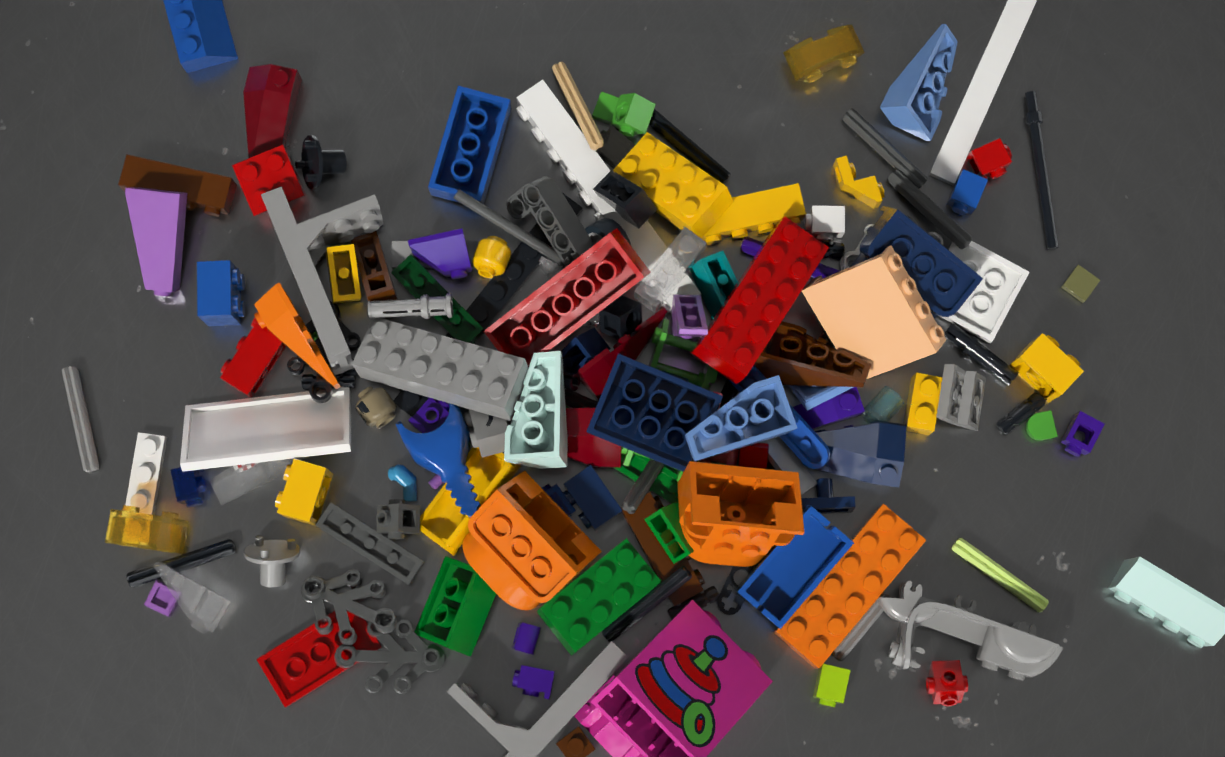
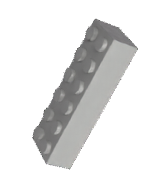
[352,318,528,421]

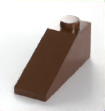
[351,231,398,301]

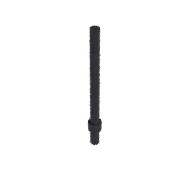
[1025,91,1059,250]

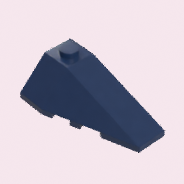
[794,421,907,488]

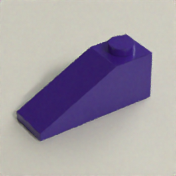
[793,387,865,430]

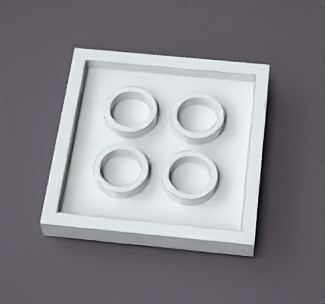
[938,241,1029,343]

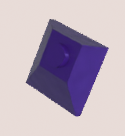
[408,228,473,279]

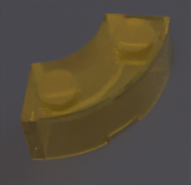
[783,25,865,83]
[105,505,189,554]

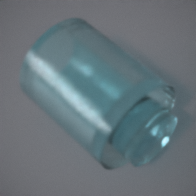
[863,386,905,424]

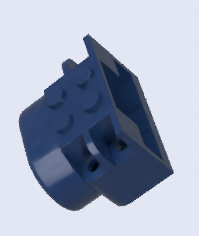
[850,206,984,319]

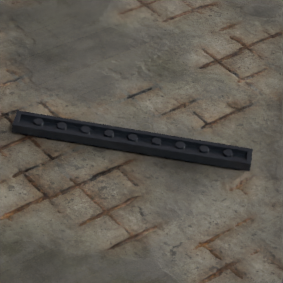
[393,192,583,417]

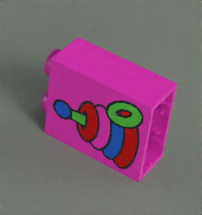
[591,600,773,757]

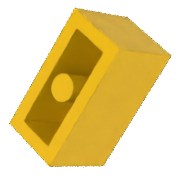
[325,244,361,304]
[903,372,942,435]

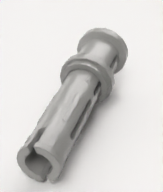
[368,293,453,319]

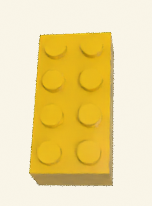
[613,132,734,242]

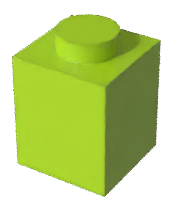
[813,664,851,707]

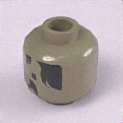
[355,386,397,429]

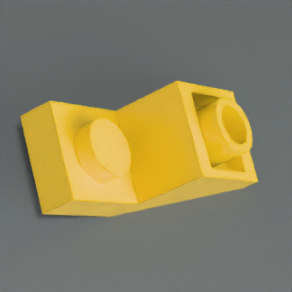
[833,155,885,209]

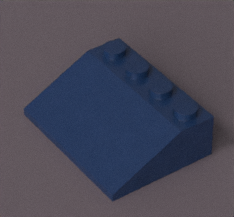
[586,353,723,472]

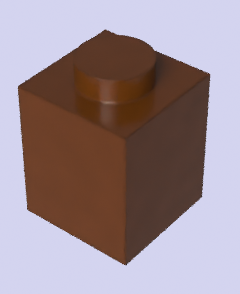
[556,726,596,757]

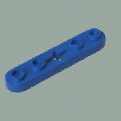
[729,365,830,469]

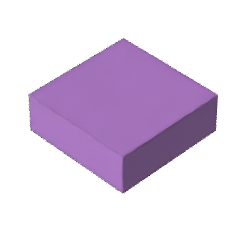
[144,580,183,617]

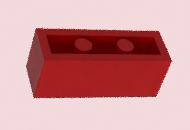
[220,318,287,398]

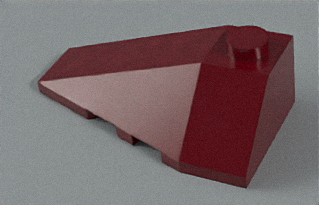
[578,308,668,402]
[566,408,621,468]

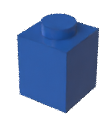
[946,169,988,215]

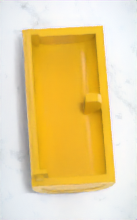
[420,447,521,556]

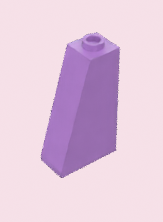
[125,187,187,296]

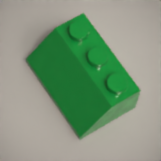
[414,556,496,657]

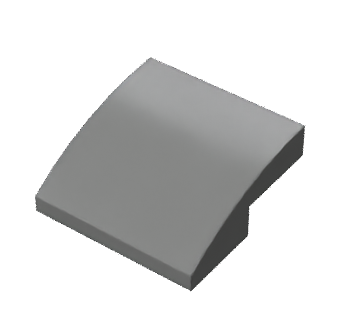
[936,364,986,431]

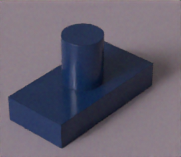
[801,478,856,514]

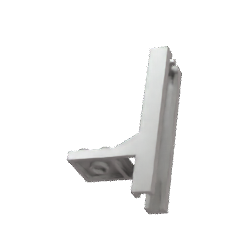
[261,187,384,375]
[447,641,628,757]

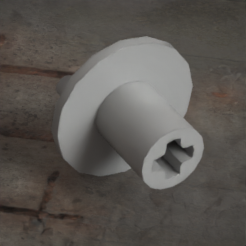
[244,535,301,587]

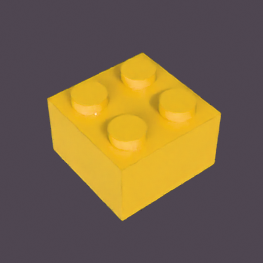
[1009,333,1084,403]
[275,459,334,526]

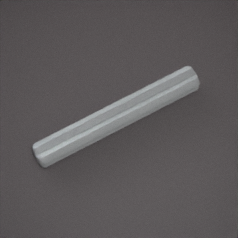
[62,366,100,472]

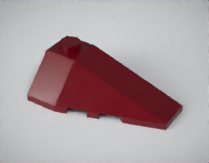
[243,64,302,158]

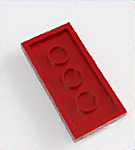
[256,611,383,708]

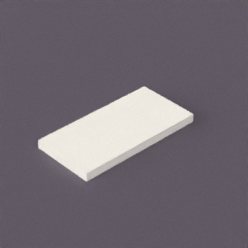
[180,387,351,472]

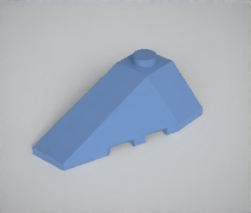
[880,24,958,141]
[685,375,797,462]

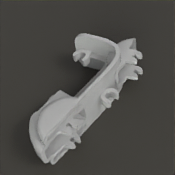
[877,581,1063,681]

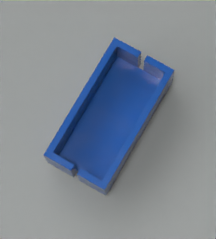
[735,505,854,629]

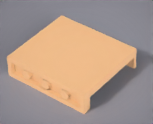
[802,245,946,379]

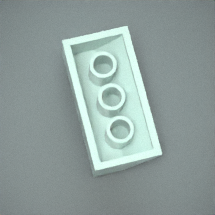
[1109,556,1225,648]

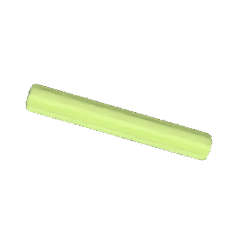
[952,538,1049,612]

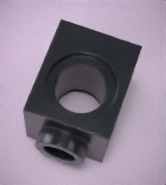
[599,295,642,339]

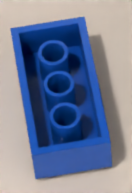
[428,86,512,204]

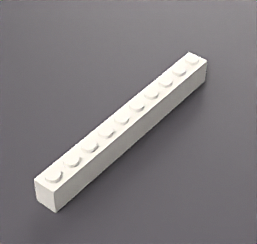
[516,79,701,314]

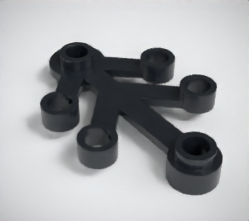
[287,301,361,403]

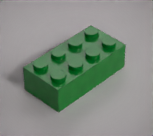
[537,538,662,656]

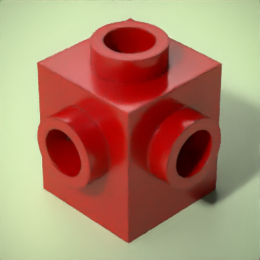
[926,660,968,706]

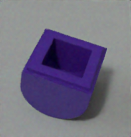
[512,622,541,655]

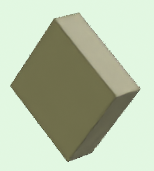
[1061,264,1100,303]

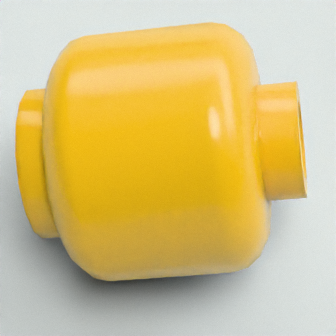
[472,236,511,278]

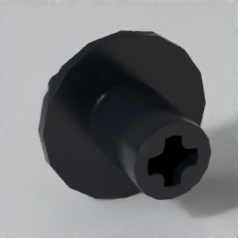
[295,135,346,189]

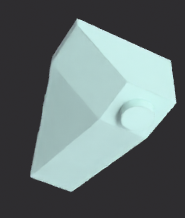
[504,351,568,469]

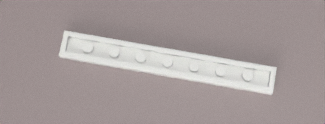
[929,0,1037,186]

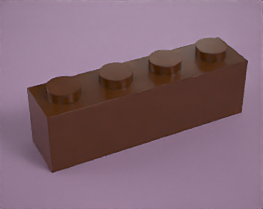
[118,154,237,217]
[621,492,705,607]

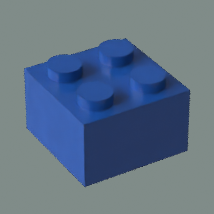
[197,260,245,326]

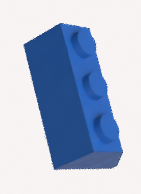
[163,0,238,73]

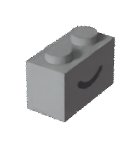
[464,409,508,458]

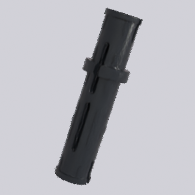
[944,322,1019,386]

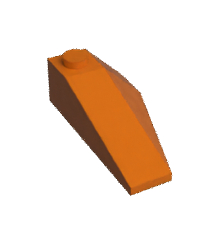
[254,282,341,390]

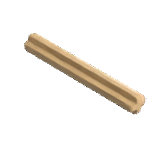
[552,62,604,150]

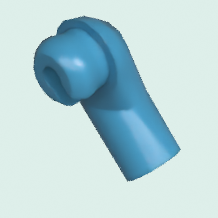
[388,464,417,502]

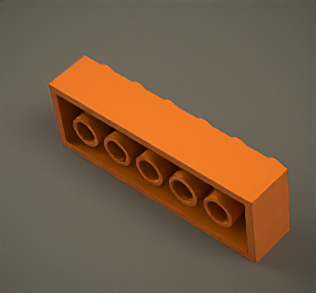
[773,503,926,669]

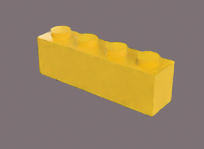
[699,183,806,245]

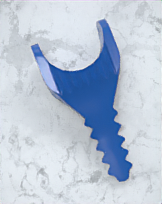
[395,403,481,518]

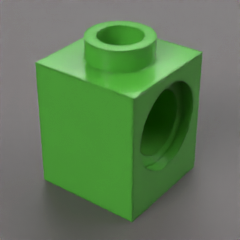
[610,93,656,137]

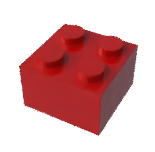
[232,145,306,216]

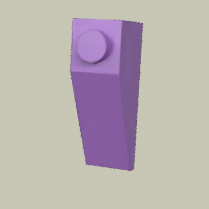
[671,294,708,339]

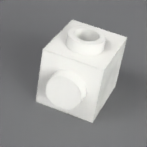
[805,206,845,242]

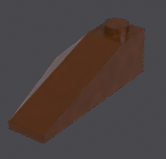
[756,321,871,387]

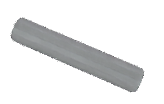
[832,592,891,661]

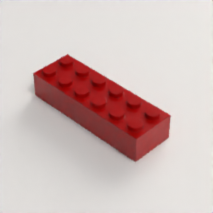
[691,216,829,385]
[483,228,651,366]

